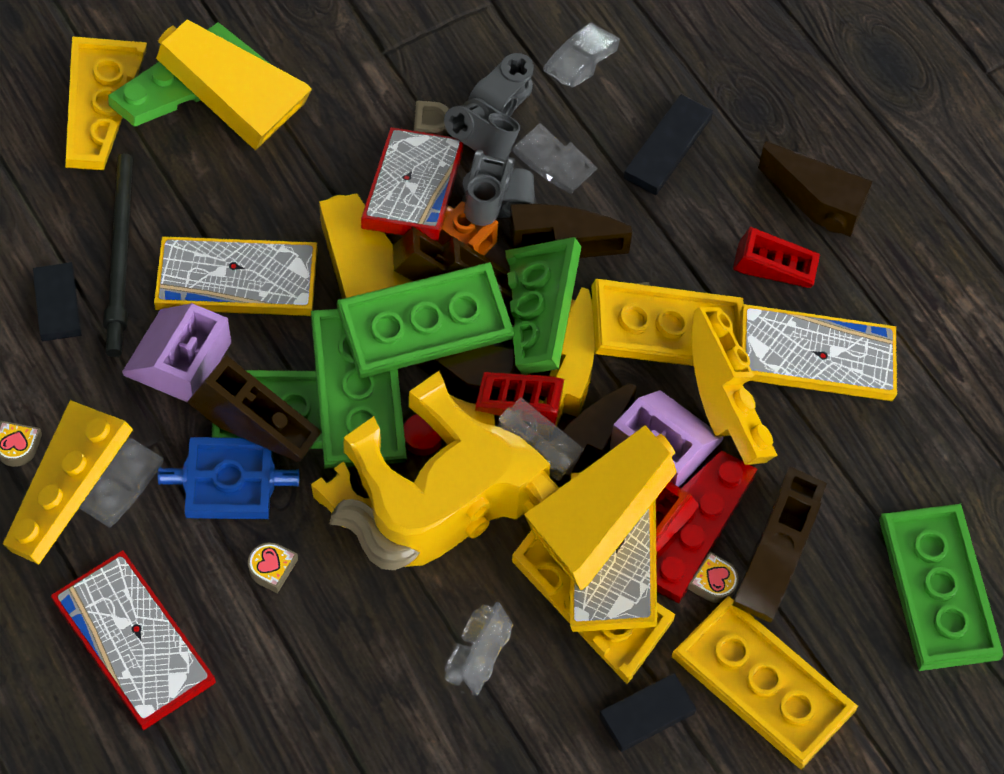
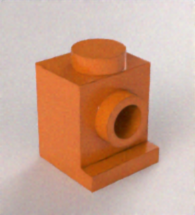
[437,201,498,256]

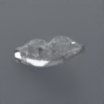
[543,23,620,88]
[512,123,597,194]
[79,438,163,528]

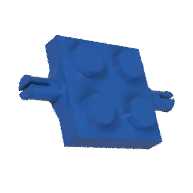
[158,437,300,519]

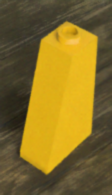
[156,19,312,151]
[319,193,413,299]
[524,425,677,591]

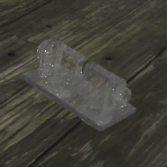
[497,397,584,481]
[444,602,513,696]

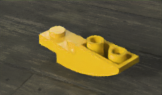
[533,287,595,444]
[692,307,778,465]

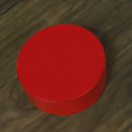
[403,414,443,456]

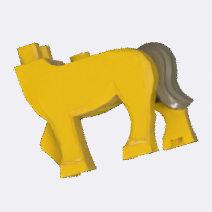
[311,371,559,570]

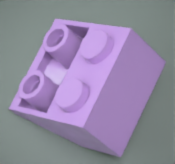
[122,303,231,402]
[610,390,723,488]

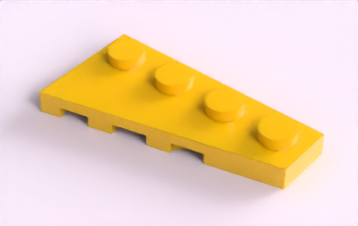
[65,37,147,170]
[3,400,133,564]
[512,530,675,684]

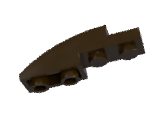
[732,467,827,623]

